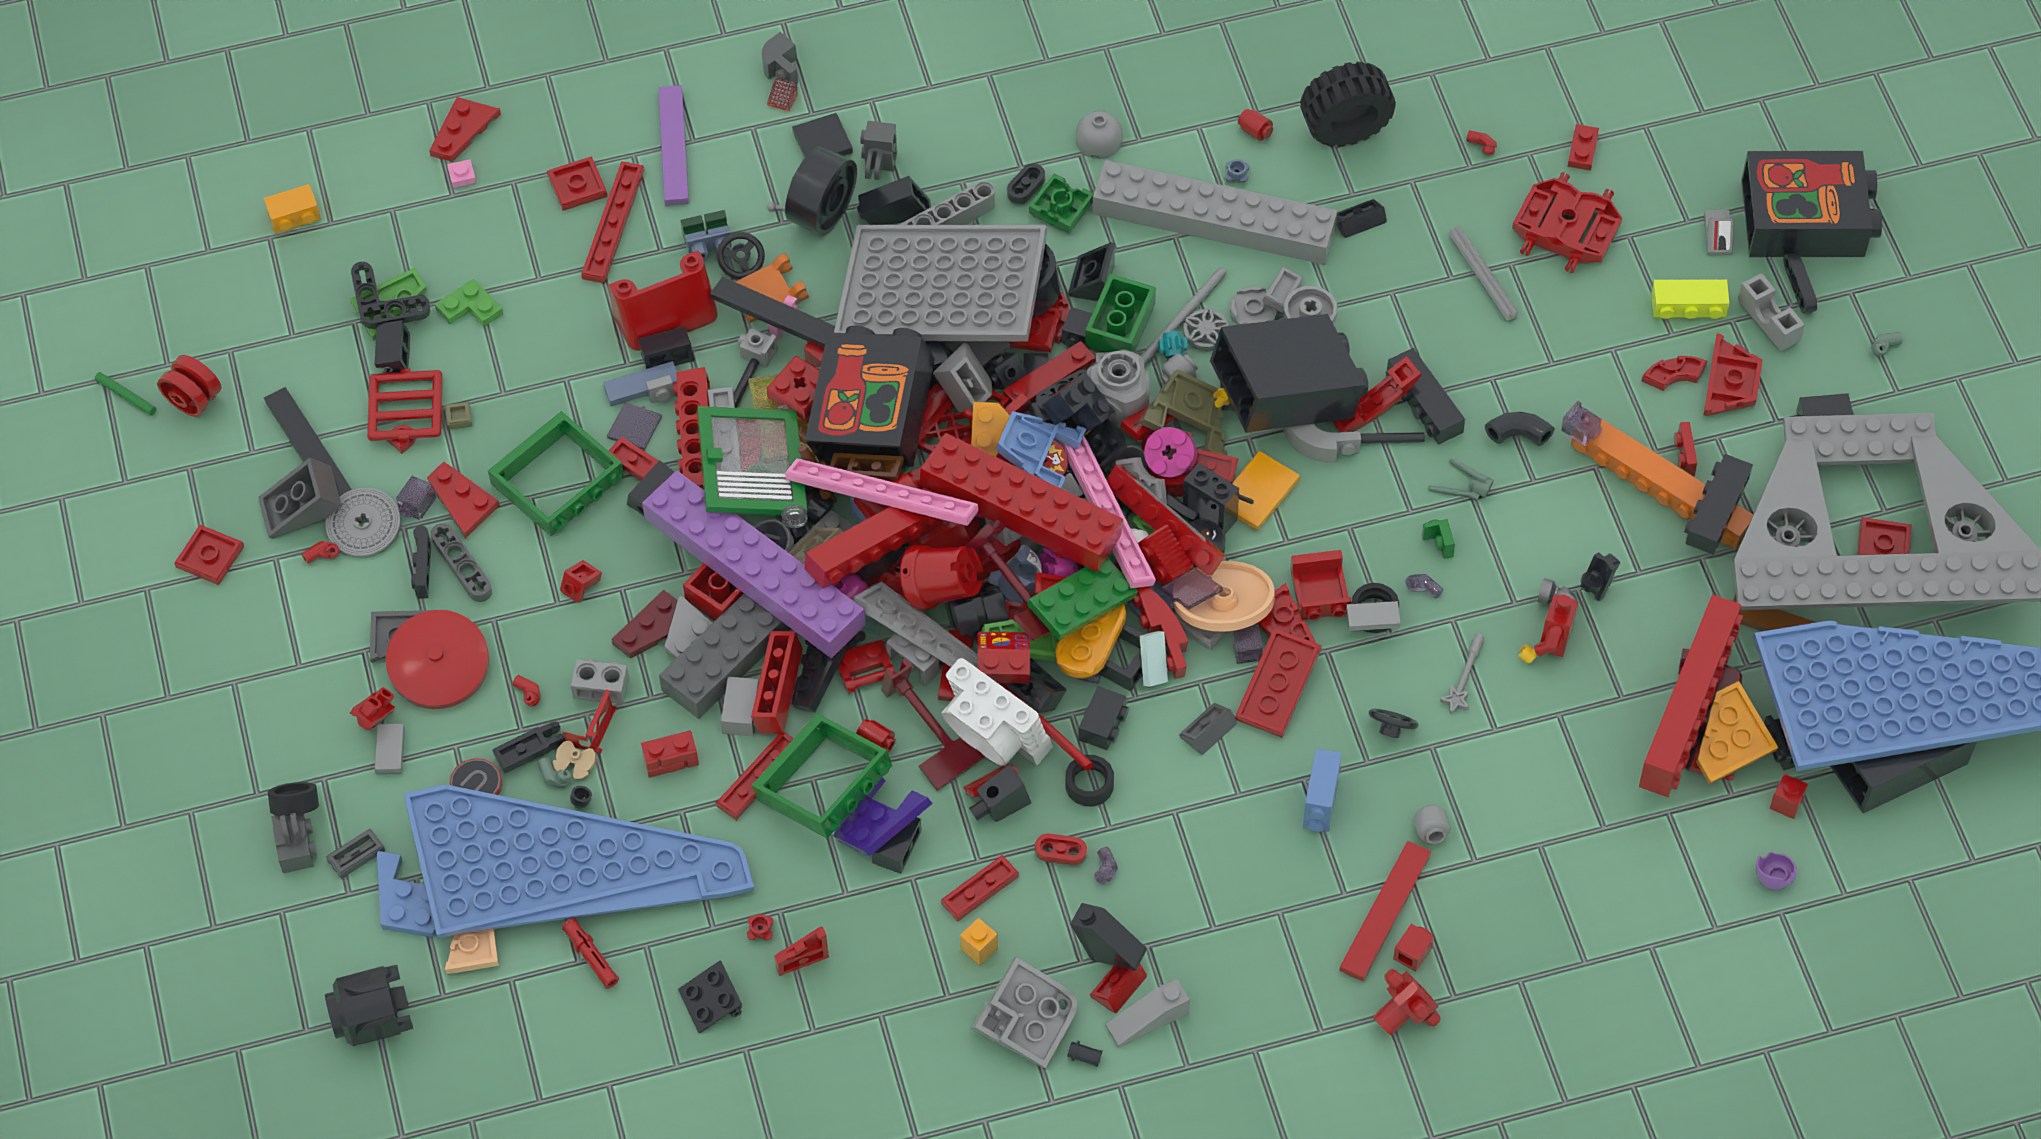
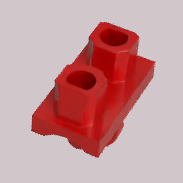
[350,687,395,730]

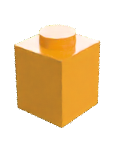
[960,918,998,965]

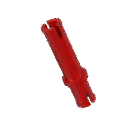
[562,918,619,989]

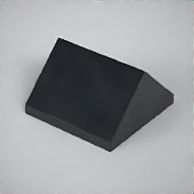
[1068,242,1115,302]

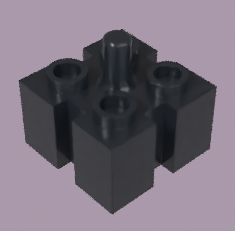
[945,581,1009,636]

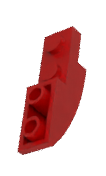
[1132,586,1188,679]

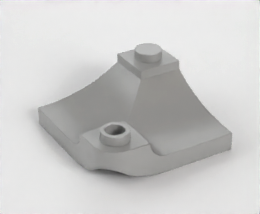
[970,957,1077,1069]

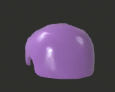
[1756,851,1797,890]

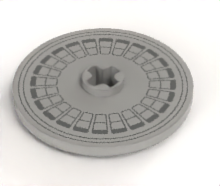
[325,487,401,558]

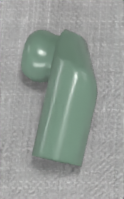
[1871,332,1902,356]
[538,758,571,787]

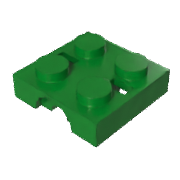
[1029,173,1094,233]

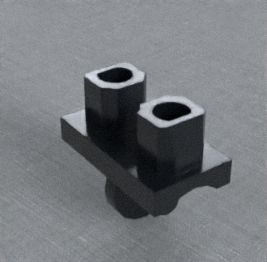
[1580,552,1620,601]

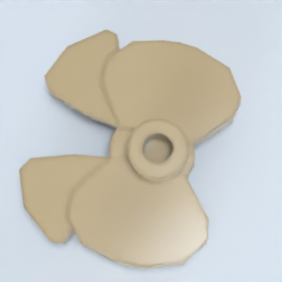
[553,741,597,780]

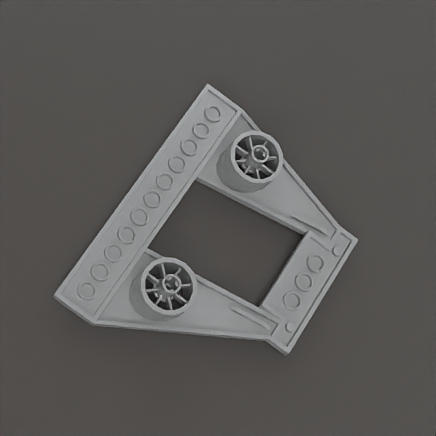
[1733,413,2041,610]

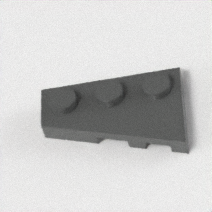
[370,610,431,663]

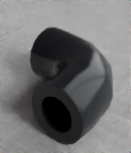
[1485,411,1555,446]

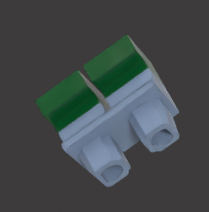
[680,210,732,261]

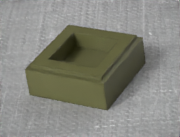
[445,402,472,430]

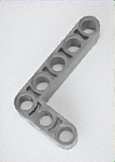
[899,181,995,225]

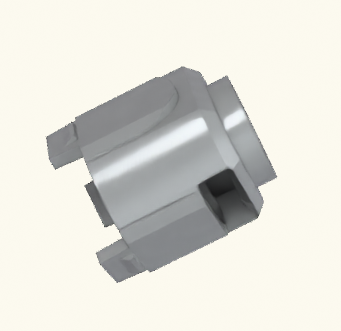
[1087,350,1150,428]

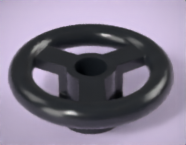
[717,232,765,279]
[1368,708,1419,738]

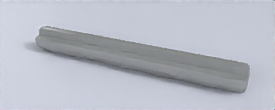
[1450,226,1518,321]

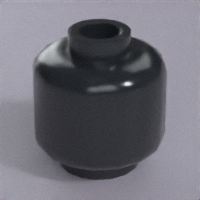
[799,490,836,526]

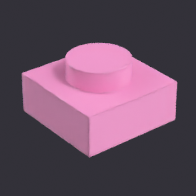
[447,159,476,188]

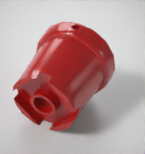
[900,545,982,611]

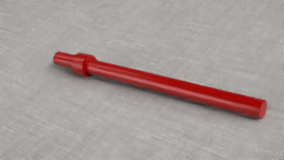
[998,683,1093,771]

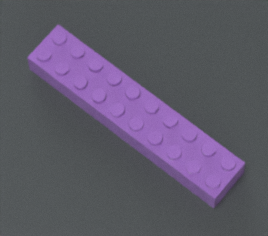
[642,470,866,658]

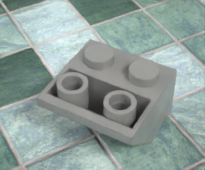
[933,342,992,412]

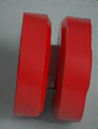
[157,355,222,417]

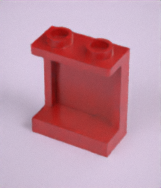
[1290,550,1352,620]

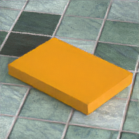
[1232,451,1300,531]

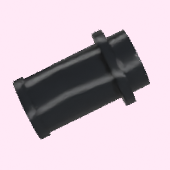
[1067,1041,1103,1067]

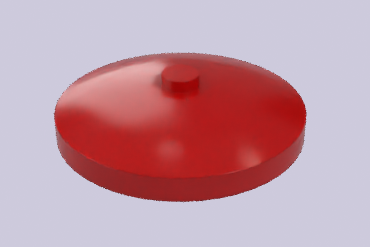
[386,610,489,709]

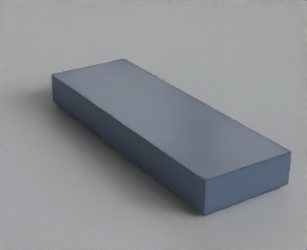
[603,361,677,406]

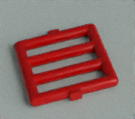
[367,368,443,443]

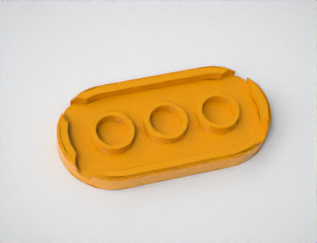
[1055,604,1126,678]

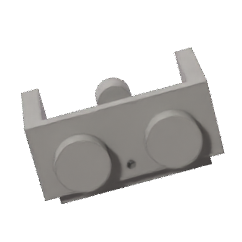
[886,633,942,687]

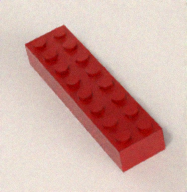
[919,433,1123,572]
[1639,594,1743,798]

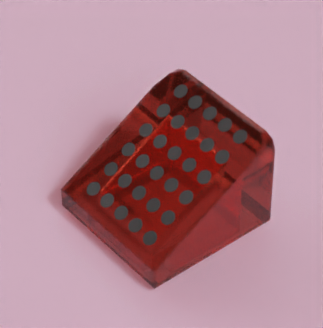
[767,78,798,111]

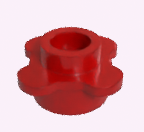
[747,914,774,941]

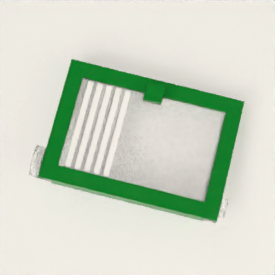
[697,405,807,528]

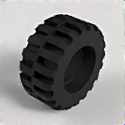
[1300,62,1396,147]

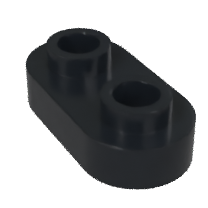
[1007,163,1045,204]

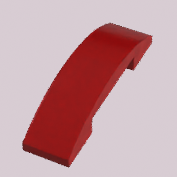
[1332,356,1422,432]

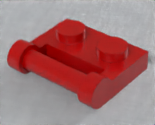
[838,639,895,694]

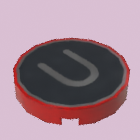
[449,758,502,795]

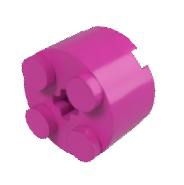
[1144,427,1198,477]

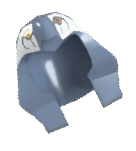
[989,544,1042,604]

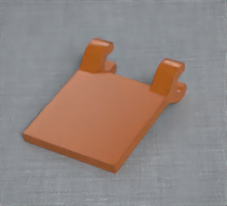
[736,253,809,323]

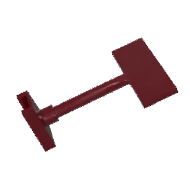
[966,519,1051,641]
[881,658,985,791]

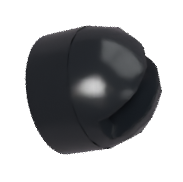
[570,786,592,809]

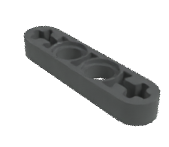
[431,523,492,602]

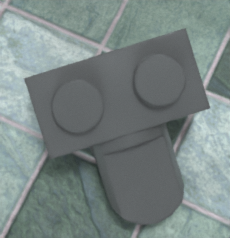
[860,121,898,180]
[271,813,317,873]

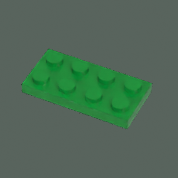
[1027,557,1138,641]

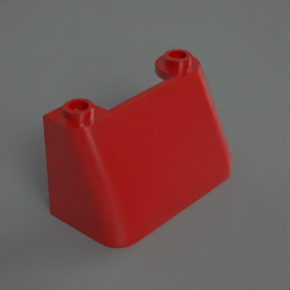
[608,250,718,351]

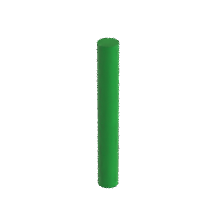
[95,372,156,415]

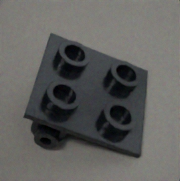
[678,960,742,1033]

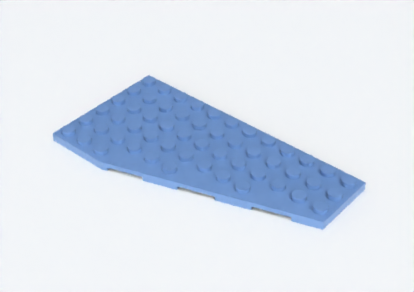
[1753,621,2041,771]

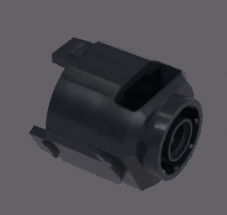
[325,965,414,1046]

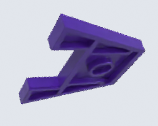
[833,777,933,857]

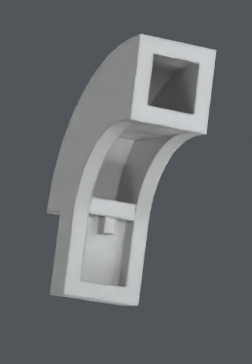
[1283,424,1361,463]

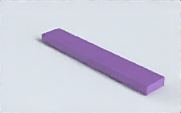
[658,85,689,205]

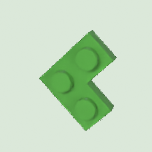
[435,278,503,327]

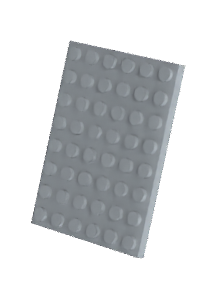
[834,225,1047,341]

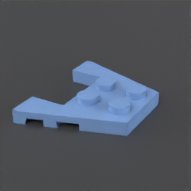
[995,411,1086,488]
[377,851,436,938]

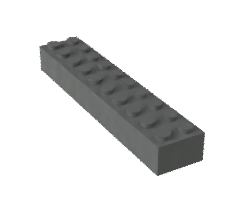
[659,510,854,719]

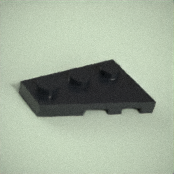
[791,640,848,713]

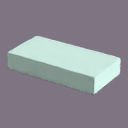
[1140,631,1168,687]

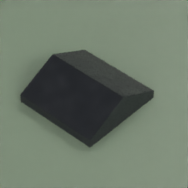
[1085,418,1127,471]

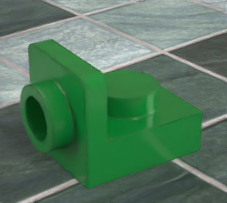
[1422,519,1455,559]

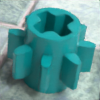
[1158,331,1188,359]

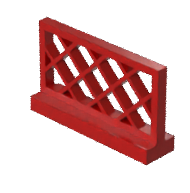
[917,389,1010,455]

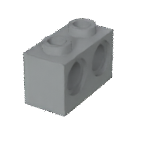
[571,659,629,704]

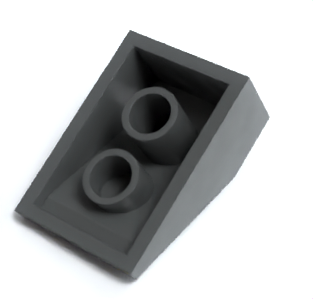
[258,458,342,538]

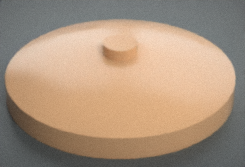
[1173,561,1275,632]

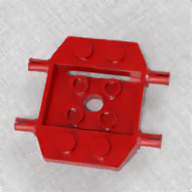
[1512,172,1622,273]

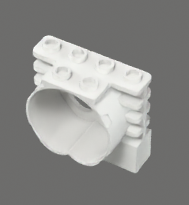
[941,658,1053,766]

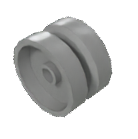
[1283,286,1337,328]

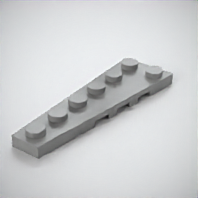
[853,582,978,668]

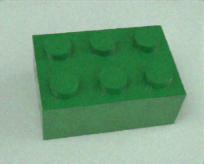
[1085,274,1156,352]

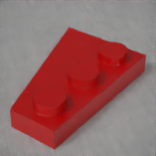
[1256,583,1316,643]

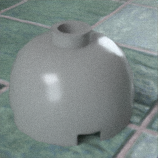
[1076,111,1122,159]

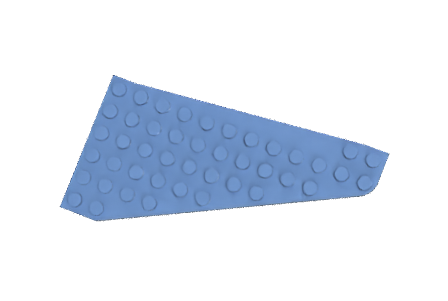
[404,784,754,939]

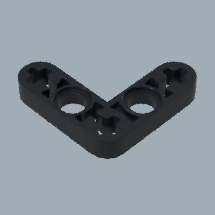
[351,262,430,329]

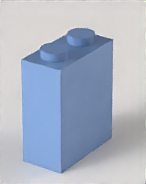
[1303,749,1342,832]

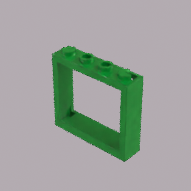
[488,411,624,536]
[752,713,893,839]

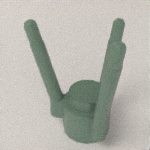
[1428,459,1494,500]

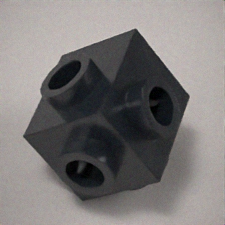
[984,352,1028,389]

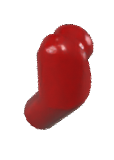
[301,541,339,564]
[512,675,541,707]

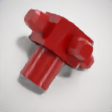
[1373,969,1441,1036]

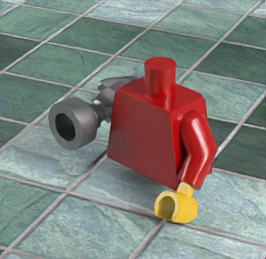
[1518,578,1579,664]

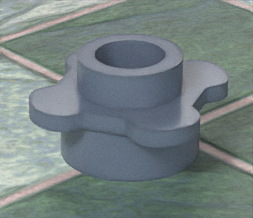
[1225,159,1249,182]

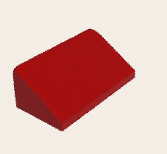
[1090,964,1147,1013]

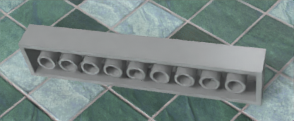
[1093,160,1338,265]

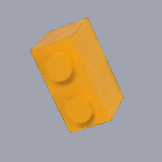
[263,184,321,234]

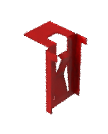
[563,690,617,754]

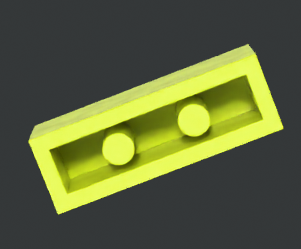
[1651,280,1729,319]

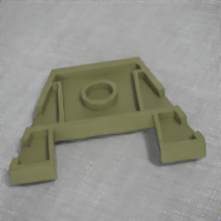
[1139,369,1227,455]

